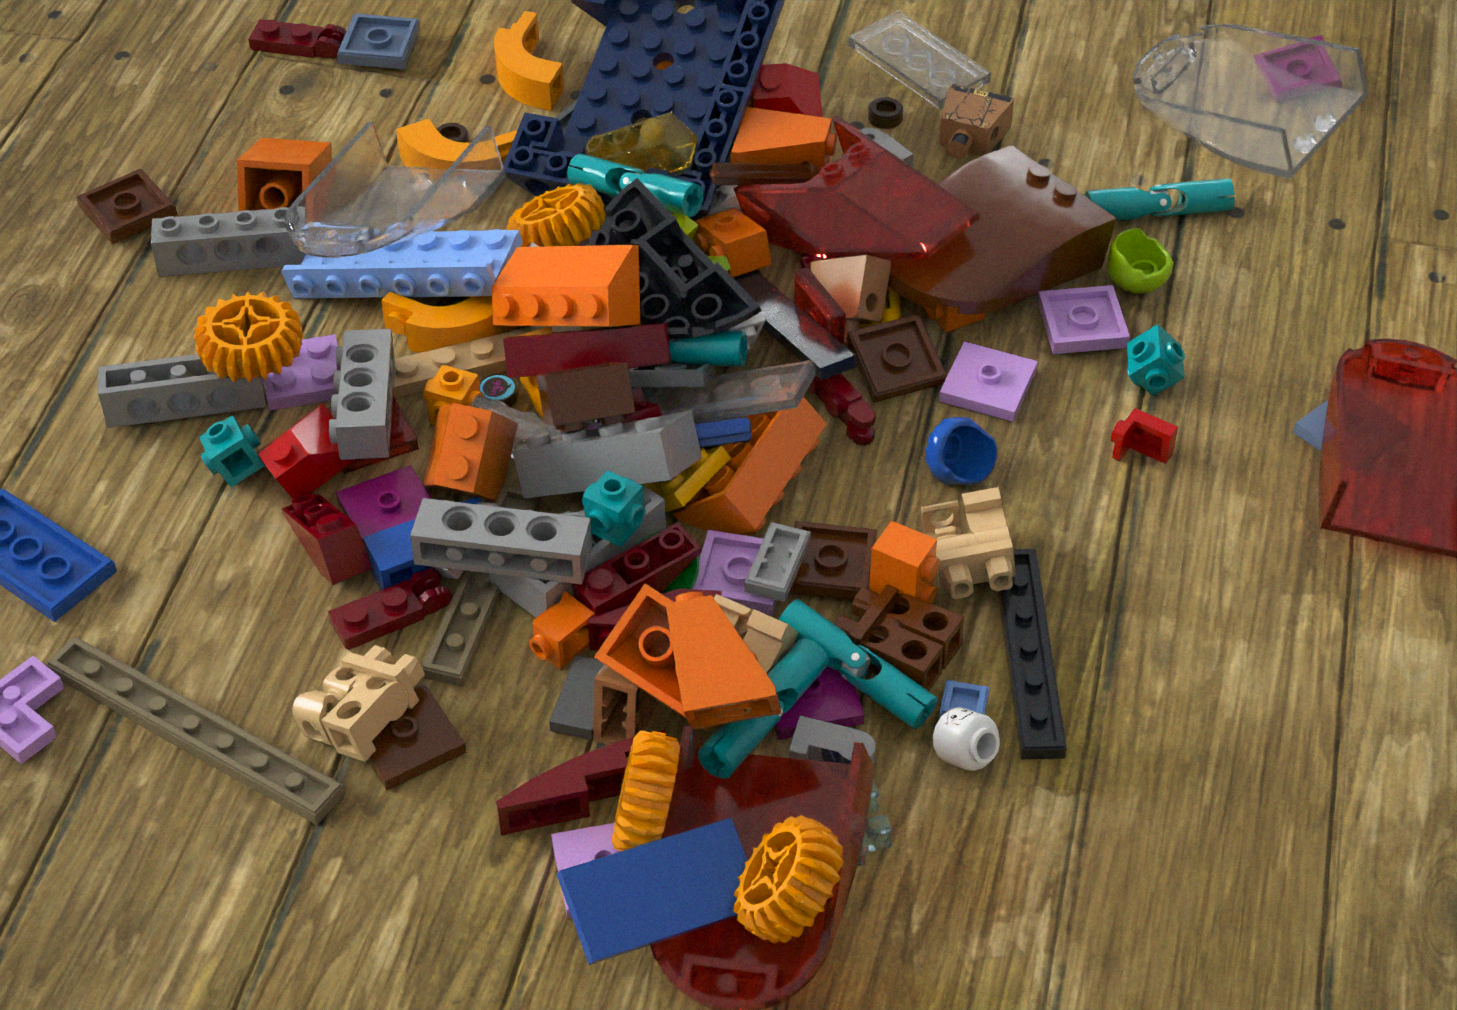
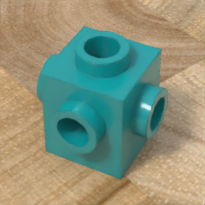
[1127,324,1185,396]
[199,415,265,488]
[582,470,646,547]

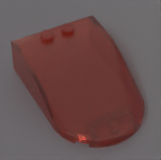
[1319,339,1457,558]
[650,726,875,1010]

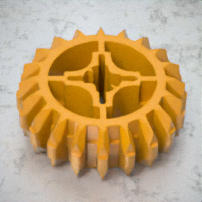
[506,183,606,247]
[194,291,303,384]
[611,730,680,851]
[733,815,844,944]

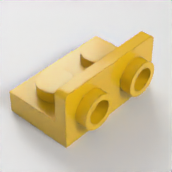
[643,445,731,512]

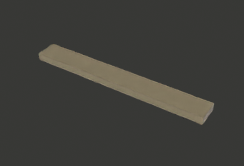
[45,636,345,825]

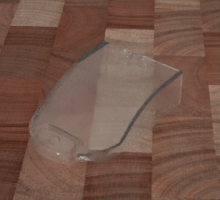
[1133,24,1369,179]
[285,122,506,258]

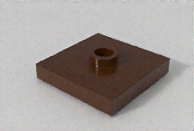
[76,169,177,245]
[846,313,947,403]
[789,521,877,600]
[367,684,466,790]

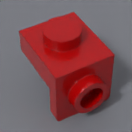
[1111,408,1178,464]

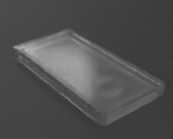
[848,10,991,110]
[655,360,817,424]

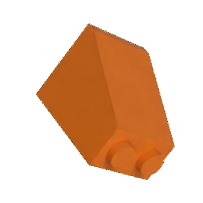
[731,107,837,204]
[237,138,332,236]
[422,403,518,501]
[665,592,782,730]

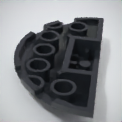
[588,178,762,339]

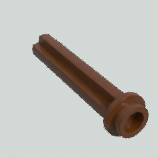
[709,161,820,190]

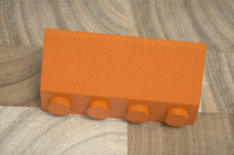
[492,245,640,326]
[673,389,827,536]

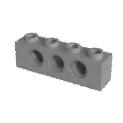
[151,207,308,277]
[329,329,395,460]
[98,354,266,428]
[410,498,592,585]

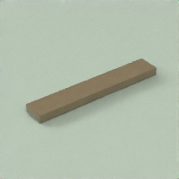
[421,486,542,686]

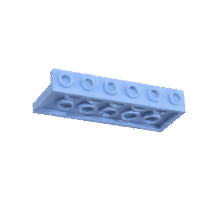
[281,229,523,298]

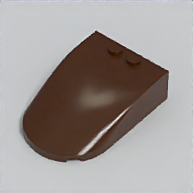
[875,145,1117,314]

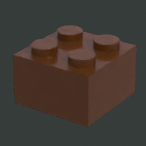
[536,362,635,432]

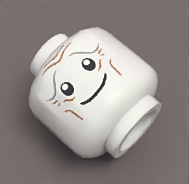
[933,707,1000,771]

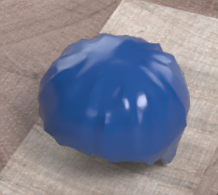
[925,417,998,485]

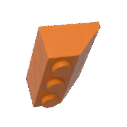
[594,584,759,731]

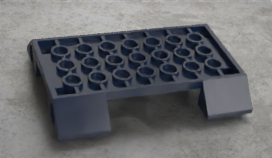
[501,0,785,221]

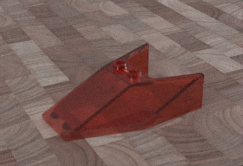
[734,115,980,259]

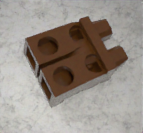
[834,584,964,691]

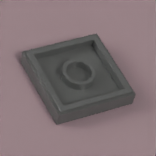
[629,362,716,387]

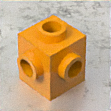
[423,365,484,425]

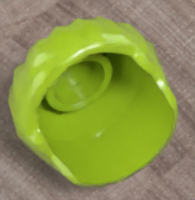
[1107,228,1174,294]

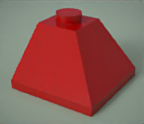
[750,63,823,117]
[258,403,356,499]

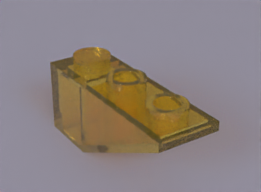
[585,112,698,173]

